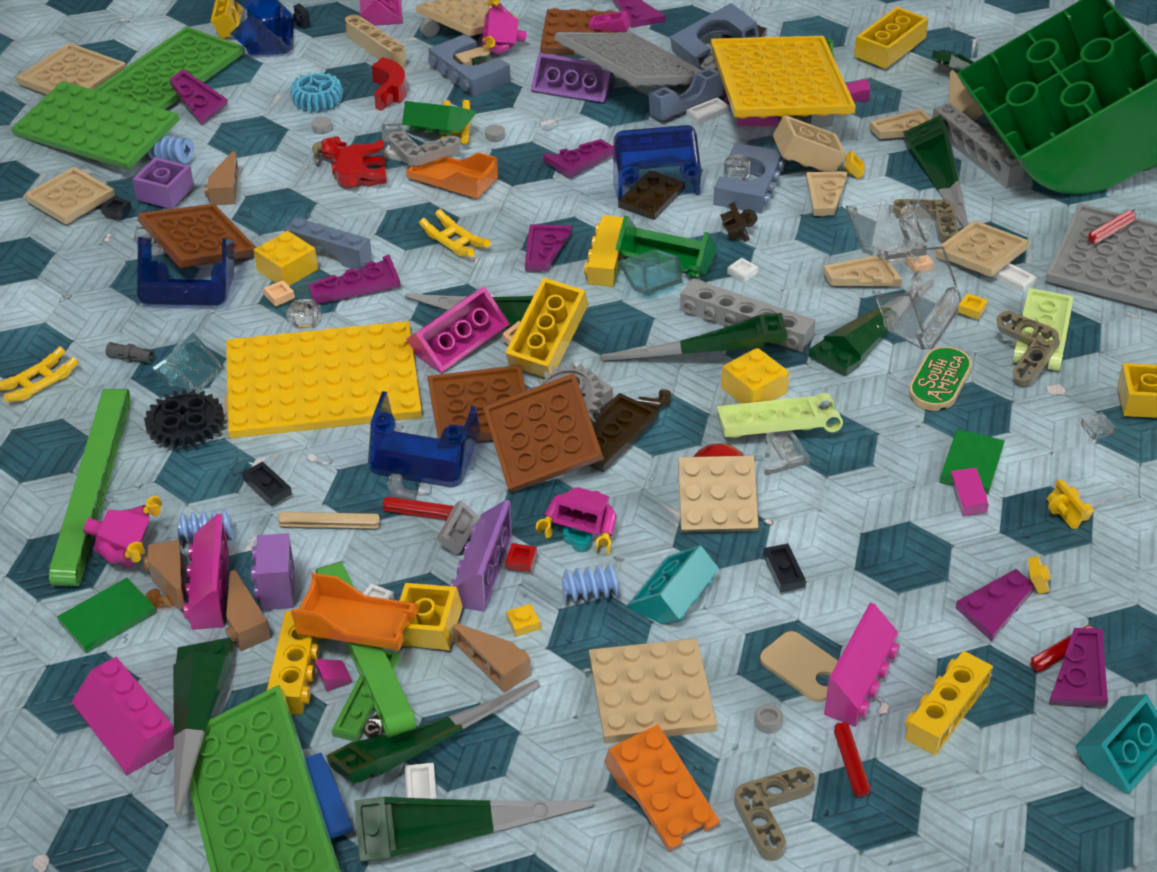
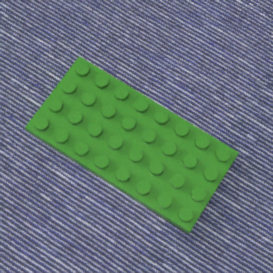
[93,26,245,110]
[11,81,180,170]
[189,685,341,872]

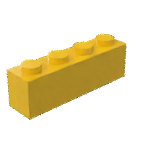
[584,215,624,287]

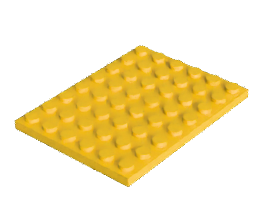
[710,36,856,119]
[226,321,422,439]

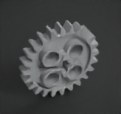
[532,362,605,422]

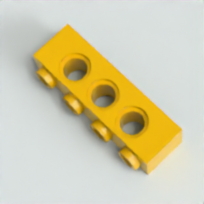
[211,0,245,39]
[267,611,322,715]
[904,651,993,756]

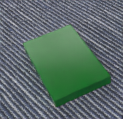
[939,429,1005,495]
[57,577,156,653]

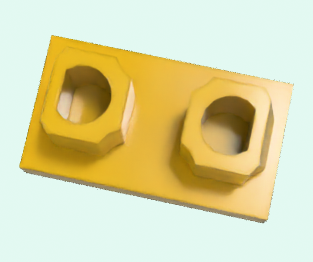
[1046,480,1094,529]

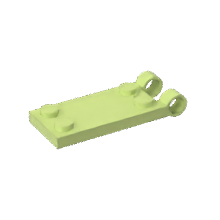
[1012,288,1074,371]
[717,393,843,438]

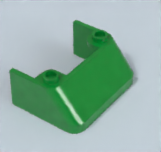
[615,215,717,279]

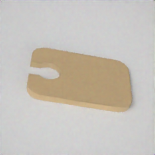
[760,631,838,702]

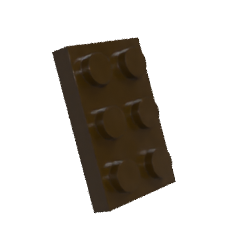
[618,170,685,220]

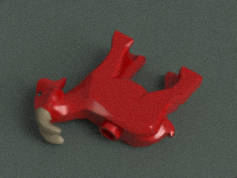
[312,136,387,189]

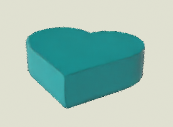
[563,526,593,553]

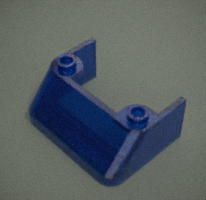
[230,0,294,55]
[613,125,701,201]
[137,237,234,306]
[368,391,480,488]

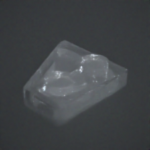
[764,430,810,476]

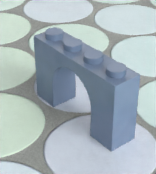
[670,3,759,69]
[428,34,510,97]
[713,143,785,214]

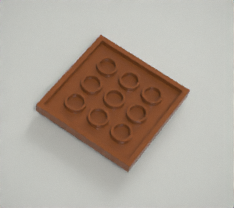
[540,8,618,55]
[137,203,257,268]
[427,365,526,446]
[483,373,604,493]

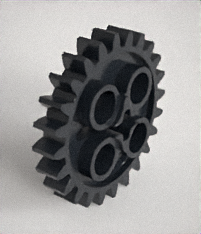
[144,389,225,450]

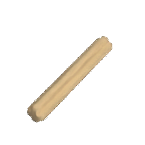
[278,512,380,529]

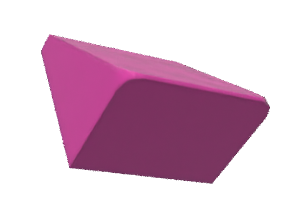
[315,659,352,691]

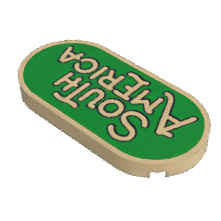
[909,346,972,411]

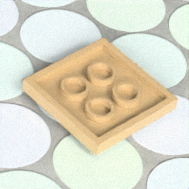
[24,167,115,225]
[936,220,1029,277]
[678,456,758,533]

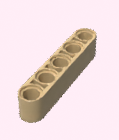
[345,15,406,68]

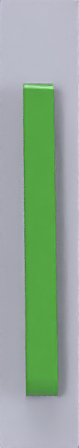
[49,389,130,586]

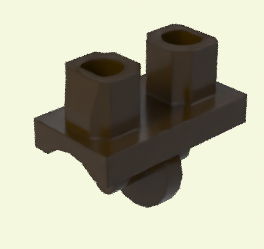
[720,202,758,242]

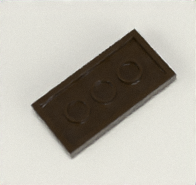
[589,393,659,472]

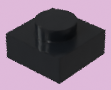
[293,3,310,29]
[101,196,132,219]

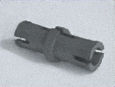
[105,342,155,364]

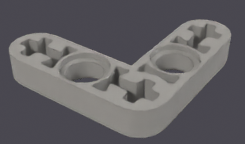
[388,131,461,166]

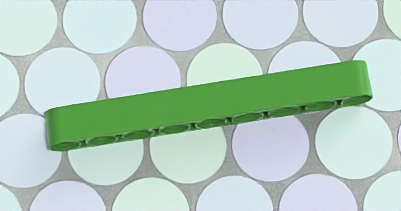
[316,561,416,738]

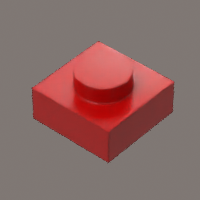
[505,543,537,573]

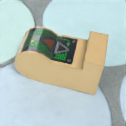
[455,47,490,66]

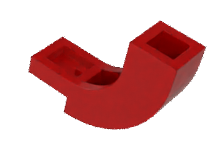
[372,57,407,111]

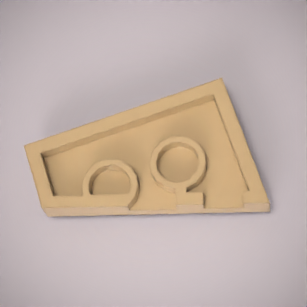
[869,108,932,139]
[806,171,848,216]
[823,254,902,286]

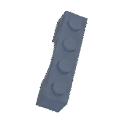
[648,68,723,120]
[284,217,372,270]

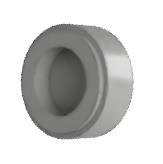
[420,18,440,38]
[312,117,332,134]
[485,125,505,142]
[754,705,783,734]

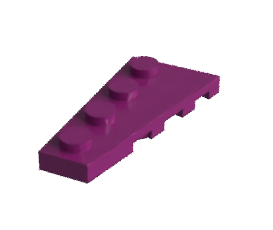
[308,255,401,304]

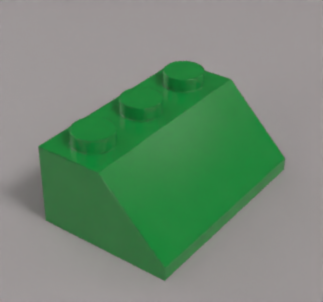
[402,101,476,135]

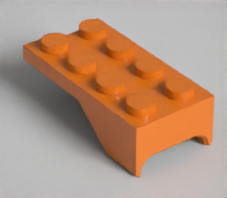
[406,152,498,199]
[291,573,419,650]
[604,724,720,852]

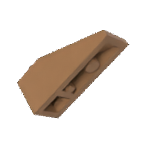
[204,152,239,205]
[143,540,185,609]
[225,570,271,651]
[453,623,531,693]

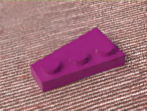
[613,0,666,28]
[170,69,228,125]
[543,139,615,178]
[525,224,572,271]
[955,569,1034,642]
[1049,628,1108,707]

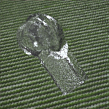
[387,474,417,500]

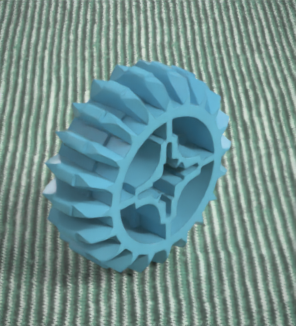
[290,72,343,112]

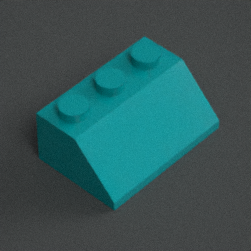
[627,545,719,624]
[1075,694,1157,793]

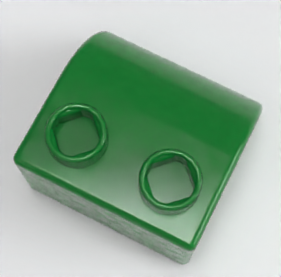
[958,0,1157,194]

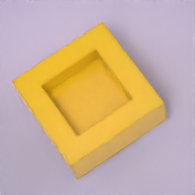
[844,150,865,179]
[957,293,988,319]
[1028,556,1052,594]
[506,604,541,637]

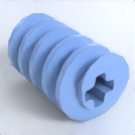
[148,136,194,163]
[177,509,233,545]
[562,564,619,603]

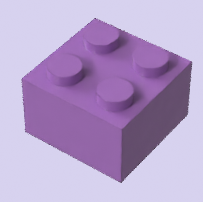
[132,157,194,209]
[251,533,295,610]

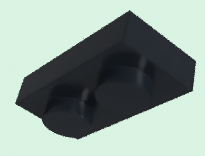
[242,461,292,506]
[763,543,806,592]

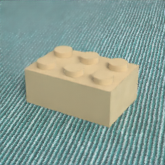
[773,115,846,172]

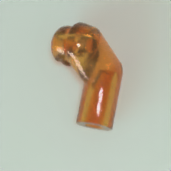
[146,588,186,608]

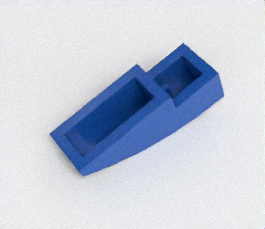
[305,752,353,839]

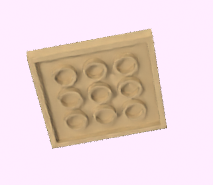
[416,0,520,36]
[16,43,126,95]
[589,638,717,744]

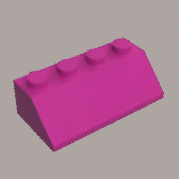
[359,0,403,26]
[406,286,509,373]
[184,514,229,630]
[824,602,900,727]
[72,656,174,775]

